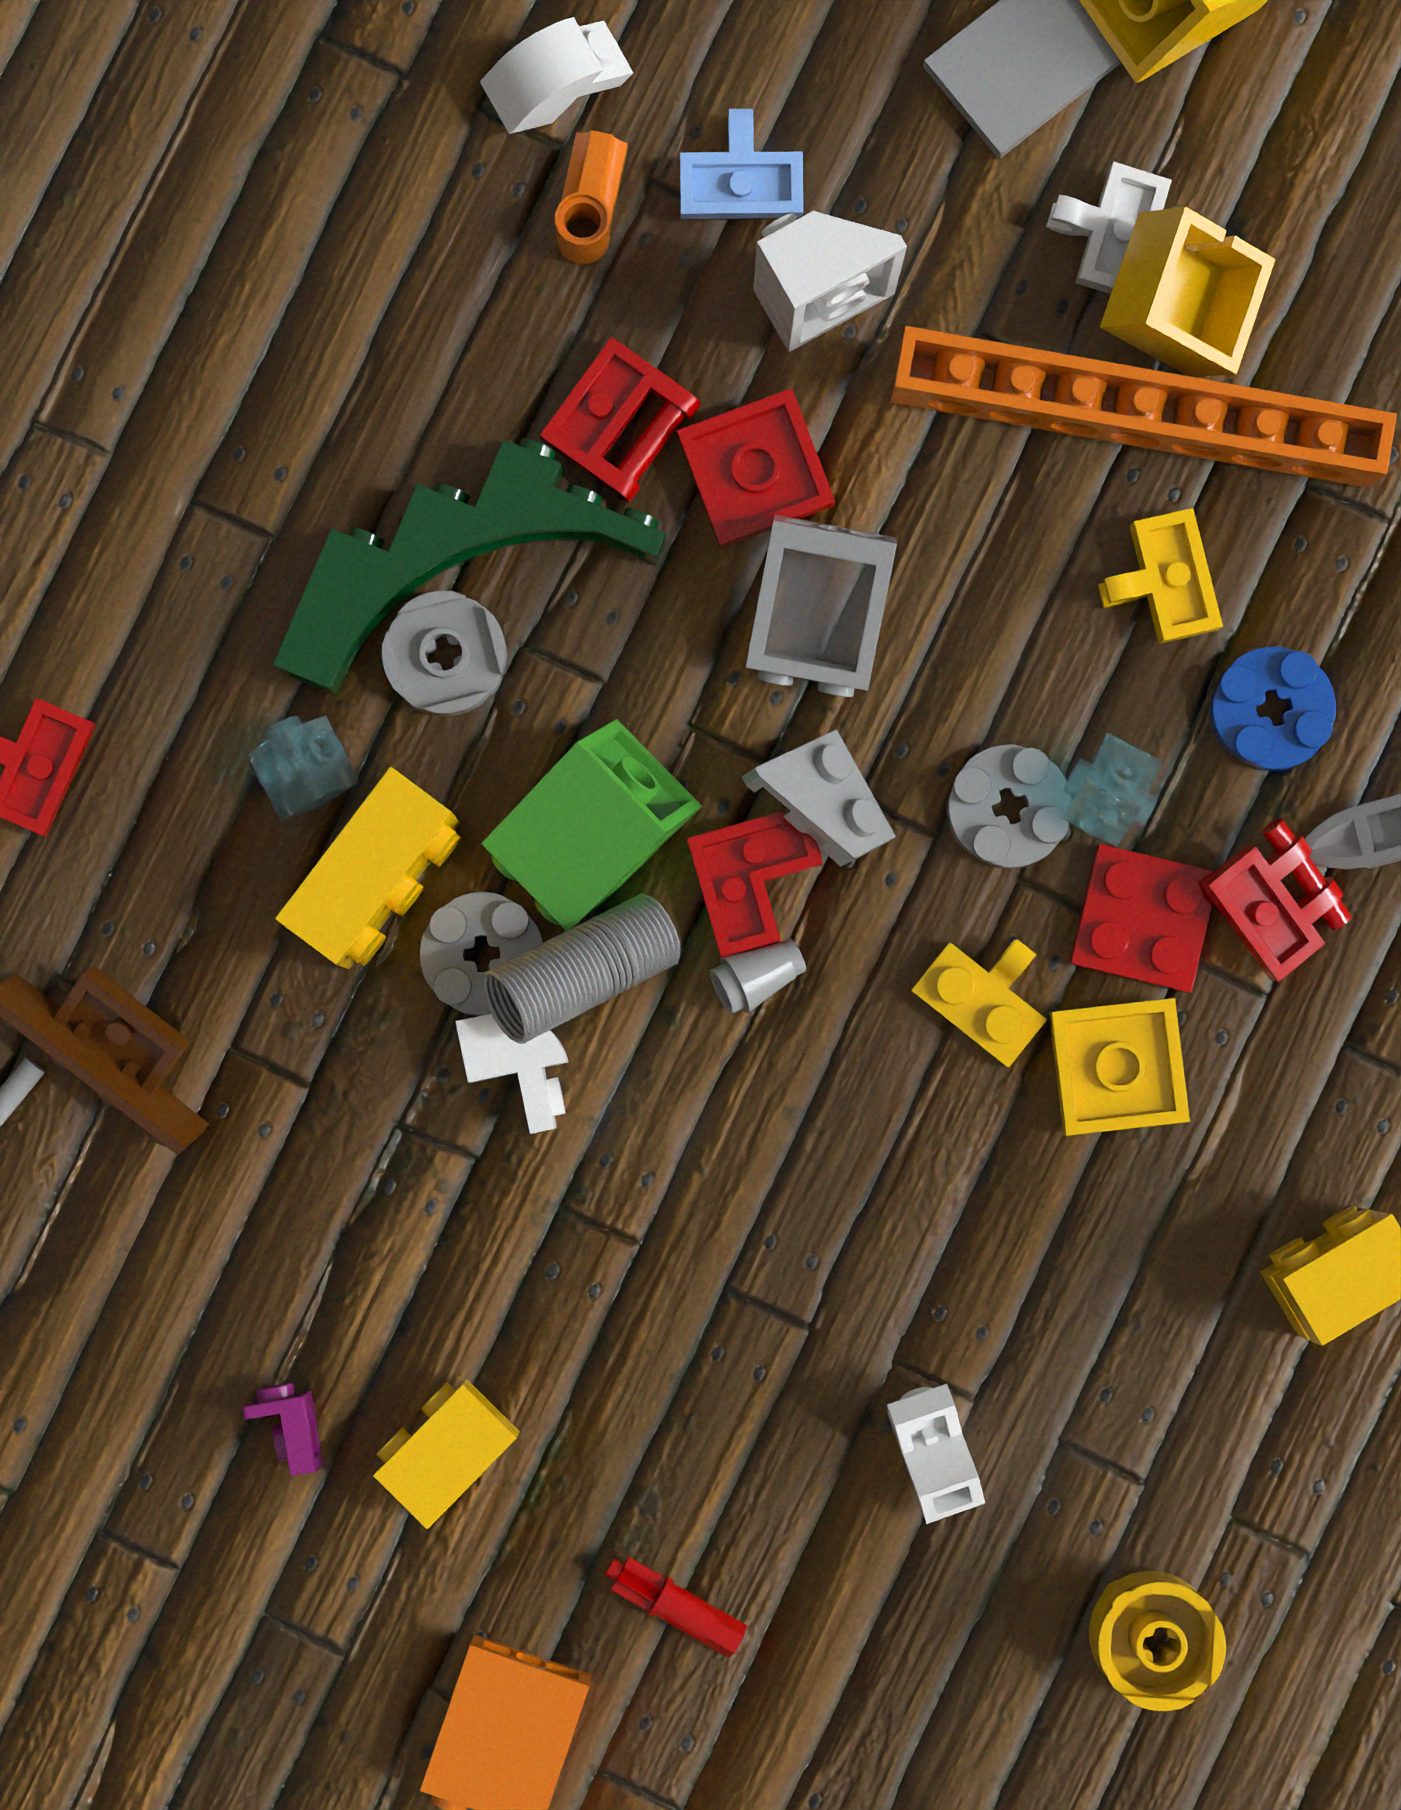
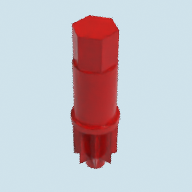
[604,1556,747,1658]

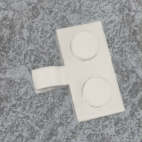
[1046,162,1172,294]

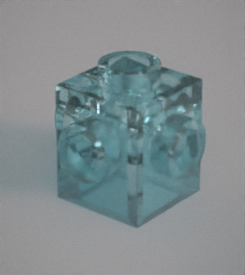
[248,716,359,821]
[1062,733,1162,847]

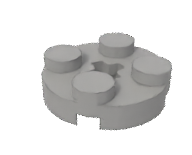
[382,591,507,716]
[947,745,1072,869]
[420,892,544,1016]

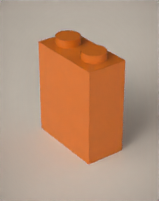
[420,1634,592,1810]

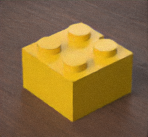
[1100,206,1275,377]
[1260,1206,1401,1346]

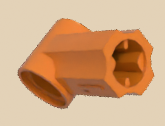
[555,130,628,264]

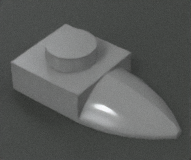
[1305,794,1401,869]

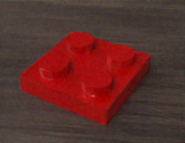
[677,388,835,549]
[1069,844,1214,993]

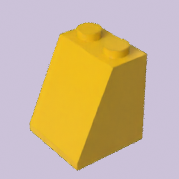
[1079,0,1268,83]

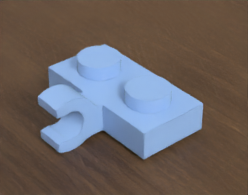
[680,109,803,219]

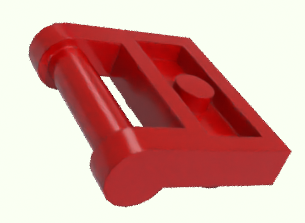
[540,337,701,503]

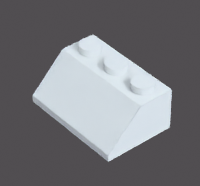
[753,211,907,352]

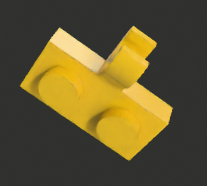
[1097,508,1223,644]
[911,939,1047,1068]

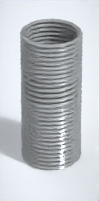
[482,893,681,1044]

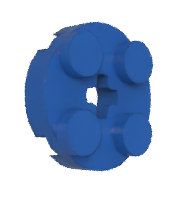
[1209,647,1336,771]

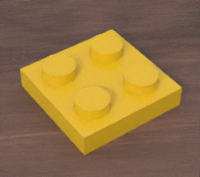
[1049,998,1190,1136]

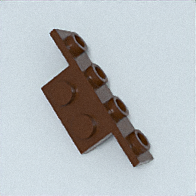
[0,966,209,1155]

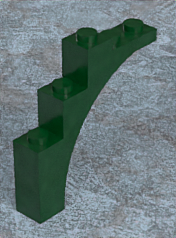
[273,438,666,696]

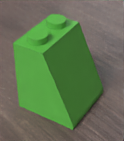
[481,719,702,931]

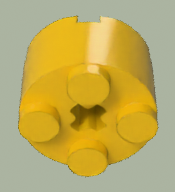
[1089,1571,1226,1711]

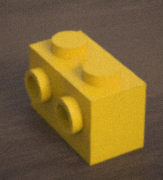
[373,1379,520,1529]

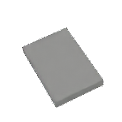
[923,0,1122,159]

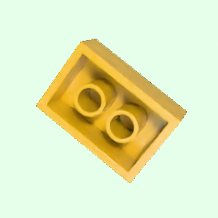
[275,767,461,969]

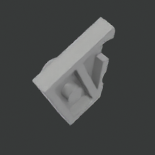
[742,729,896,866]

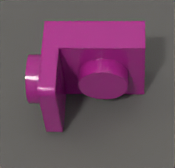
[242,1383,324,1476]

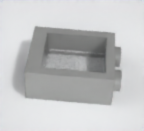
[746,515,897,697]

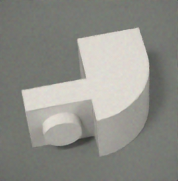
[480,17,633,134]
[455,1014,569,1134]
[887,1384,985,1524]

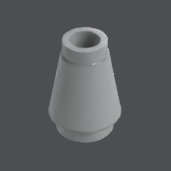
[709,938,806,1014]

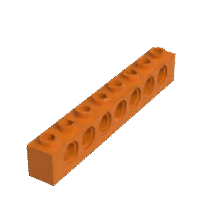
[890,326,1397,488]

